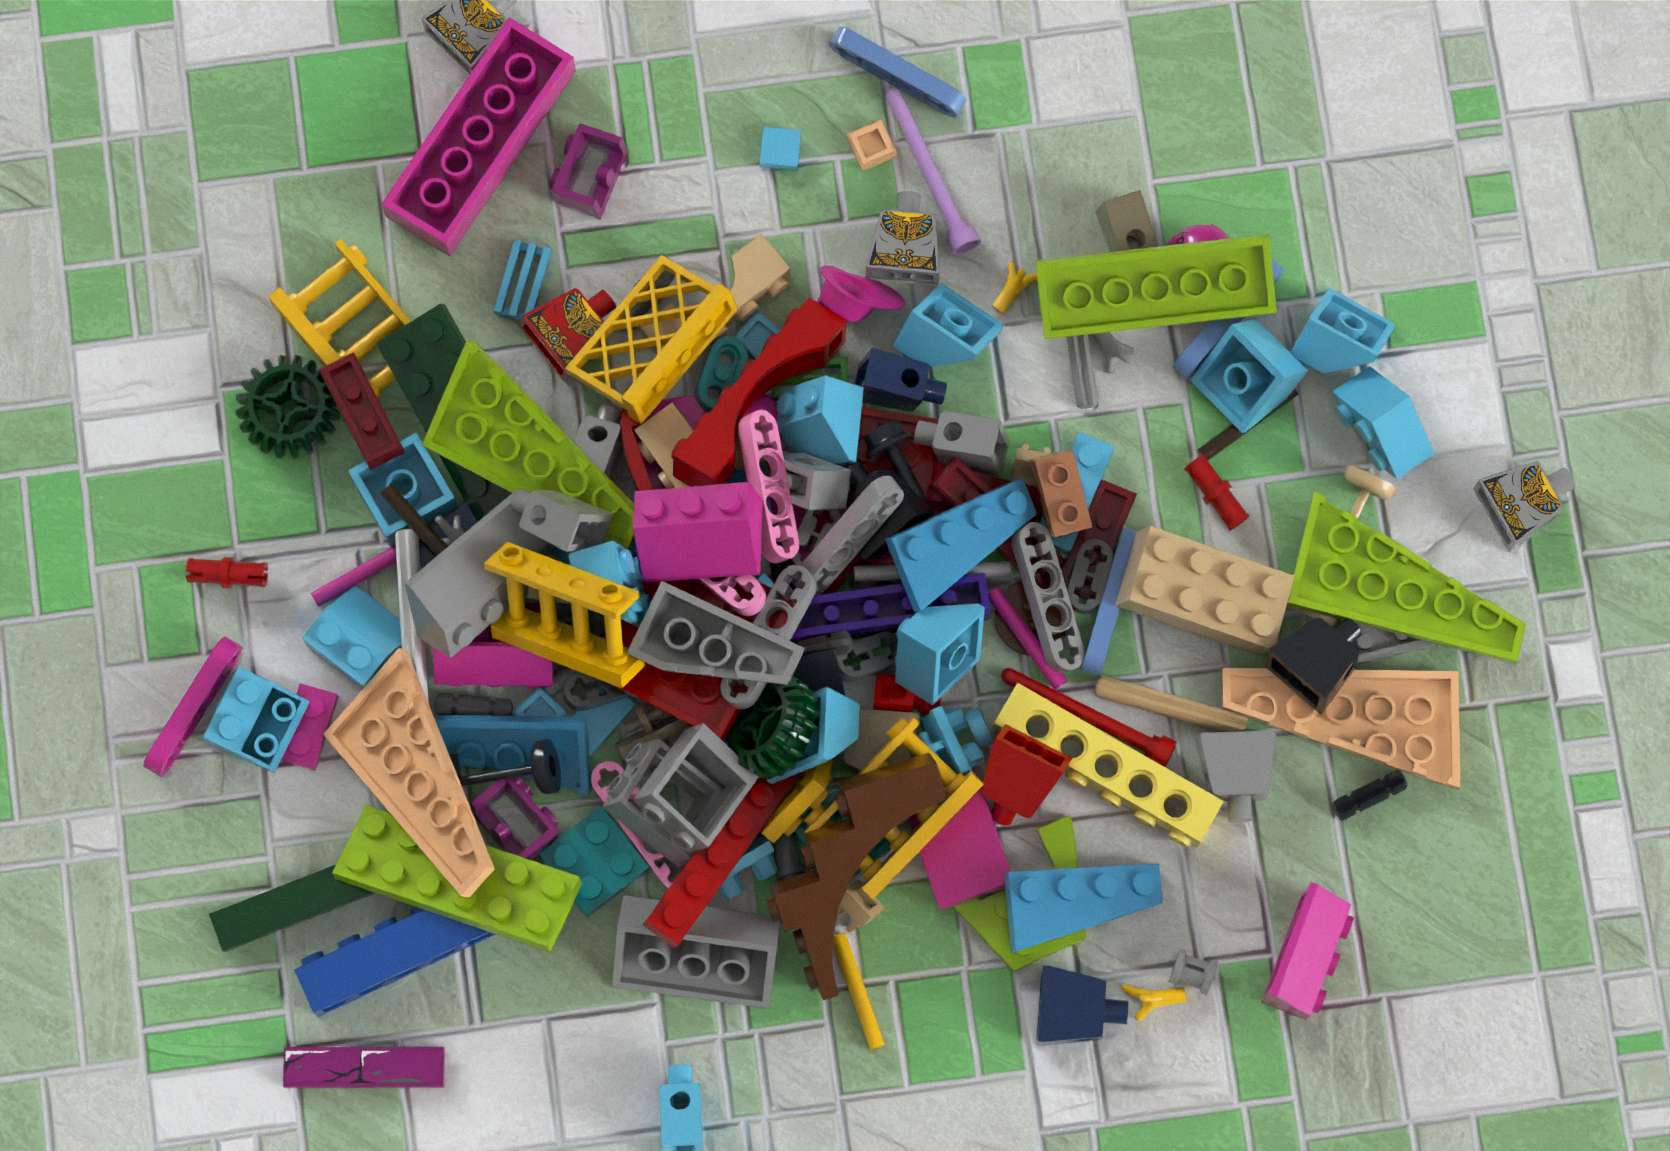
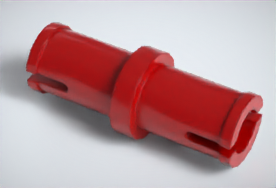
[1184,454,1250,531]
[186,557,268,588]

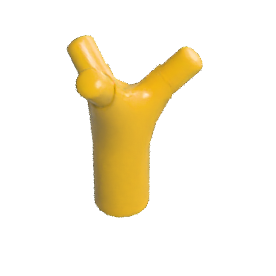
[992,262,1037,315]
[1121,983,1186,1021]

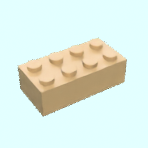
[1115,526,1295,655]

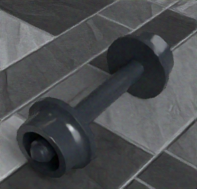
[864,420,945,520]

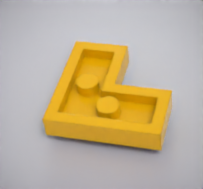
[762,758,834,843]

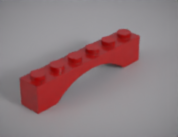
[671,298,847,487]

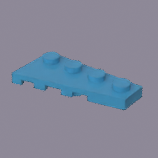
[885,478,1037,612]
[433,715,592,797]
[1004,864,1163,953]

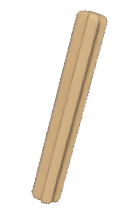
[1095,675,1248,732]

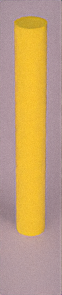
[833,932,885,1050]

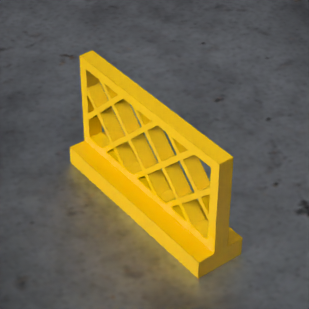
[565,255,737,424]

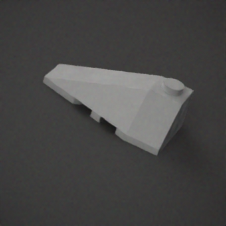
[627,581,805,685]

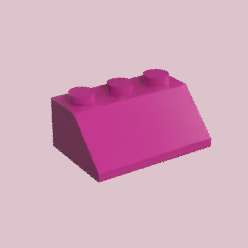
[633,482,763,583]
[433,603,557,688]
[1261,882,1354,1020]

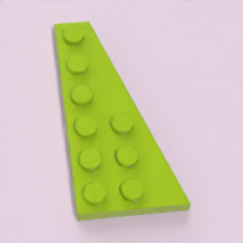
[422,339,635,550]
[1287,491,1526,664]

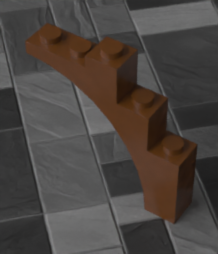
[766,752,947,1001]

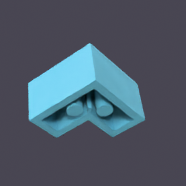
[1332,366,1435,479]

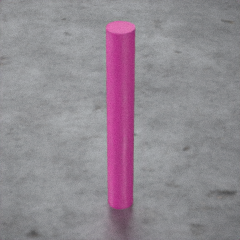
[310,545,397,607]
[988,586,1067,690]

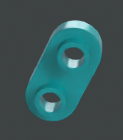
[695,337,748,412]

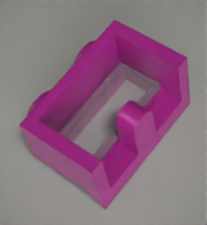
[550,123,628,220]
[471,777,559,860]

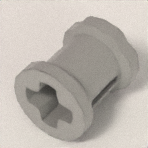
[1169,949,1218,995]

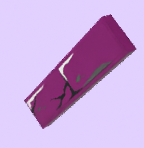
[283,1047,445,1088]

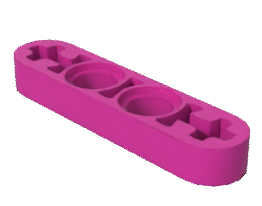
[143,637,243,777]

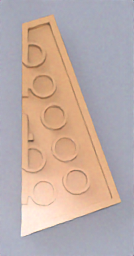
[323,648,495,898]
[1221,668,1460,790]

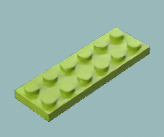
[1036,234,1277,339]
[332,805,582,953]

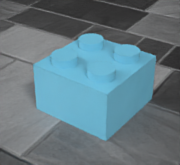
[348,433,458,548]

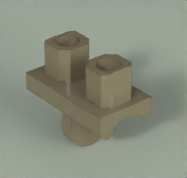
[615,703,687,771]

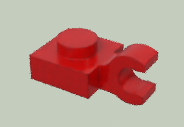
[873,674,941,716]

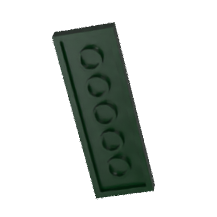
[376,304,512,522]

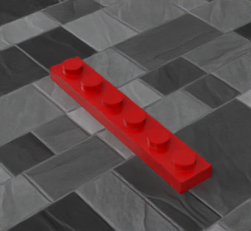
[642,772,802,949]

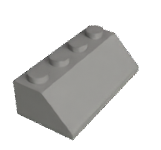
[404,490,560,658]
[612,895,781,1009]

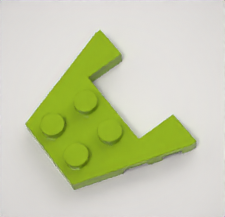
[952,815,1086,972]

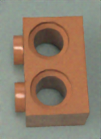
[1029,450,1092,537]

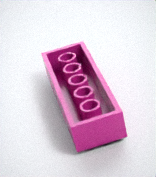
[381,17,576,257]

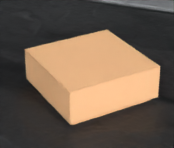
[846,120,897,171]

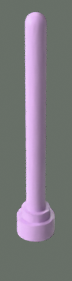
[886,88,981,255]

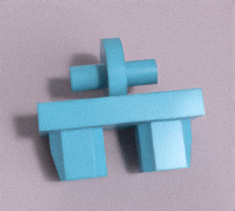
[913,706,983,775]
[718,835,777,900]

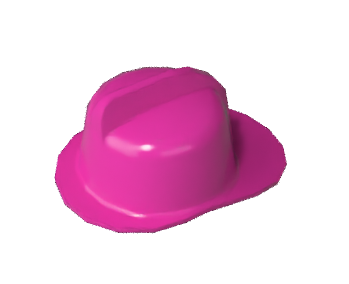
[817,265,905,323]

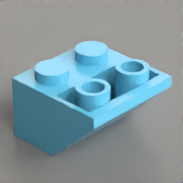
[568,541,652,628]
[200,666,310,772]

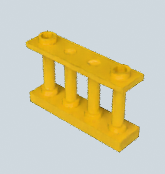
[268,238,411,398]
[484,542,645,688]
[804,715,984,899]

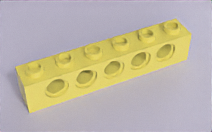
[992,683,1224,848]

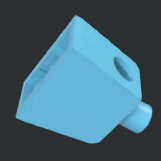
[659,1064,704,1151]

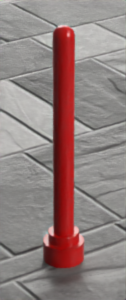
[1001,668,1177,767]

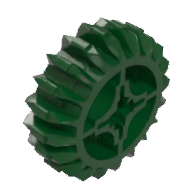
[236,355,341,459]
[725,676,820,780]

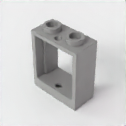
[633,723,759,853]
[602,738,723,864]

